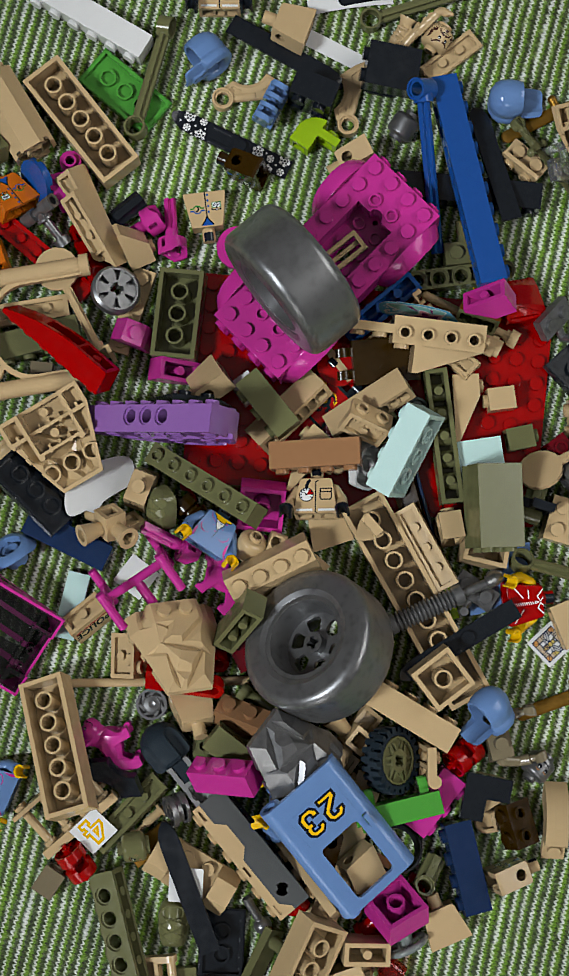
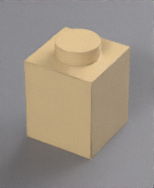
[482,385,517,414]

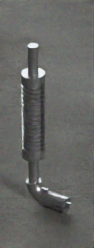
[388,569,505,635]

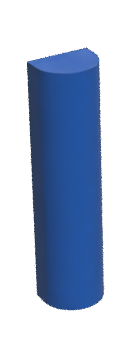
[344,271,422,341]

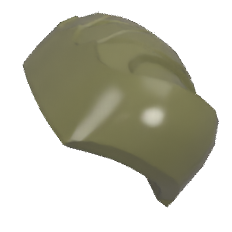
[145,484,177,531]
[158,898,190,947]

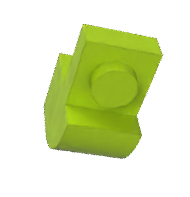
[289,117,341,156]

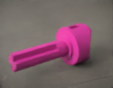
[157,198,188,262]
[129,205,166,237]
[139,521,202,565]

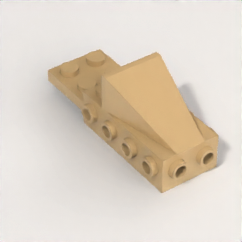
[349,315,490,373]

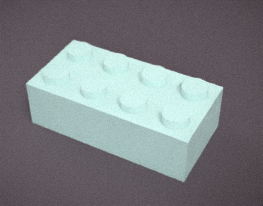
[366,402,445,498]

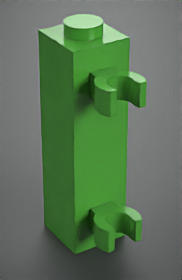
[356,775,445,833]

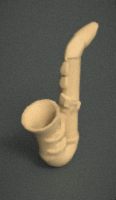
[388,7,454,47]

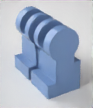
[251,79,290,130]

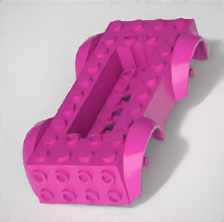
[214,153,440,384]

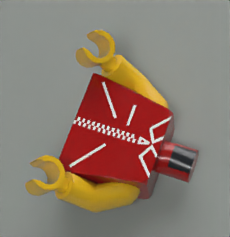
[500,572,555,643]

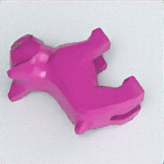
[195,553,235,616]
[82,717,145,770]

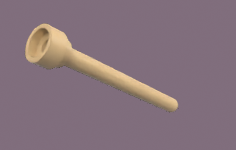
[422,291,521,349]

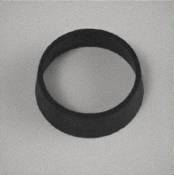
[373,824,422,874]

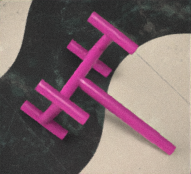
[88,535,186,631]

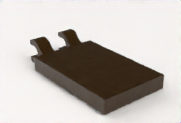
[335,337,421,386]

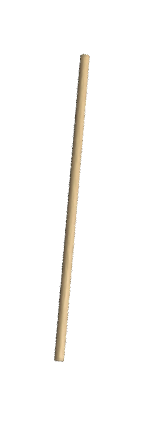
[0,676,251,689]

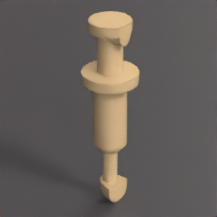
[130,804,165,832]

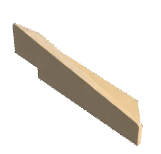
[55,164,127,267]

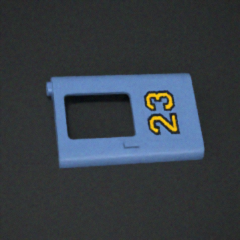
[260,753,414,919]

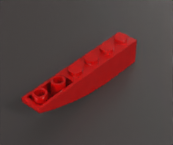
[2,305,120,395]

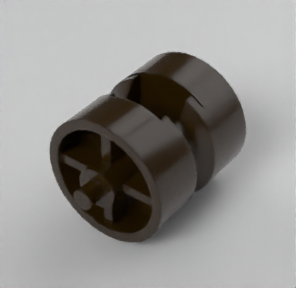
[175,491,209,520]

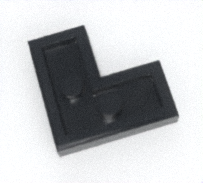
[523,496,557,515]
[459,771,514,822]

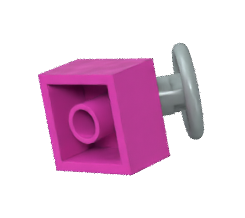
[364,874,429,959]

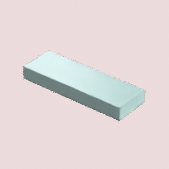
[55,570,91,641]

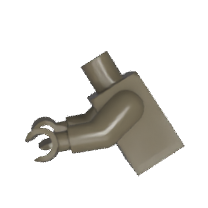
[484,704,548,767]

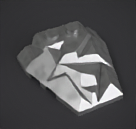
[246,708,343,801]

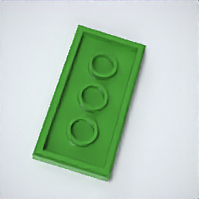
[78,48,172,133]

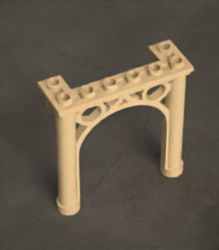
[0,253,91,402]

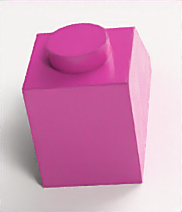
[463,278,517,319]
[110,318,153,354]
[148,356,201,385]

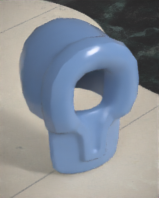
[184,32,232,87]
[487,79,543,124]
[460,686,515,745]

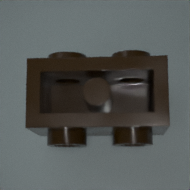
[493,797,540,850]

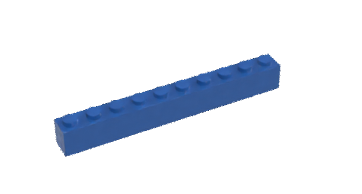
[430,73,510,288]

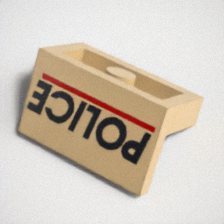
[62,591,111,644]

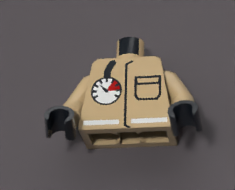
[185,0,253,17]
[279,469,350,520]

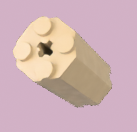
[0,62,57,167]

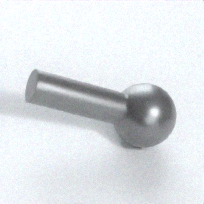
[242,895,272,934]

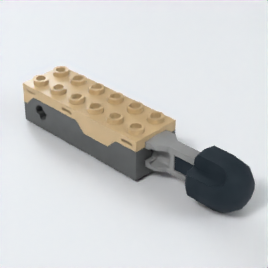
[140,722,310,921]

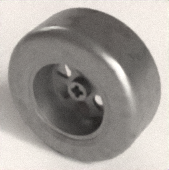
[225,204,361,354]
[245,570,394,723]

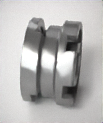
[136,689,169,720]
[162,791,192,828]

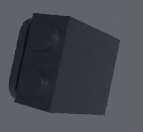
[358,39,423,99]

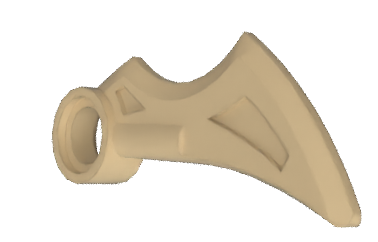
[334,62,365,138]
[212,74,288,112]

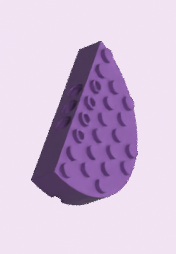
[89,399,240,446]

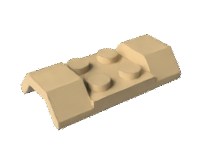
[142,837,241,916]

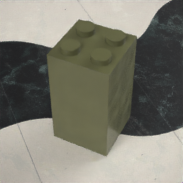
[462,462,525,553]

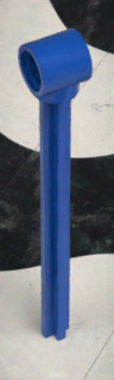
[407,77,444,254]

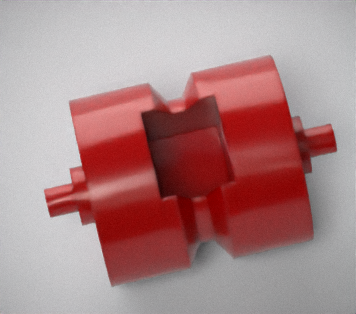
[442,737,485,777]
[54,840,97,885]

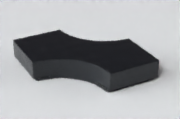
[88,757,144,798]

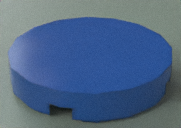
[21,157,53,202]

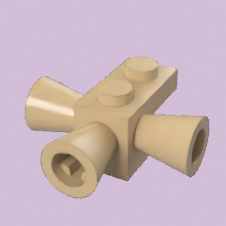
[75,503,146,549]
[323,704,383,768]

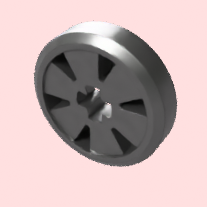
[90,266,141,316]

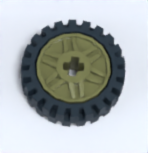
[361,726,420,795]

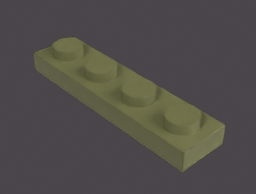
[99,772,169,855]

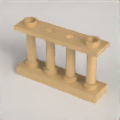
[12,781,119,860]

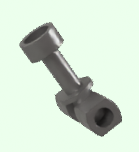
[19,193,72,248]

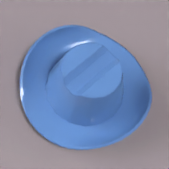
[0,532,37,571]

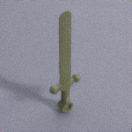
[510,116,569,194]

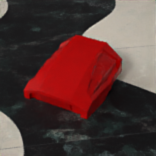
[503,277,546,325]

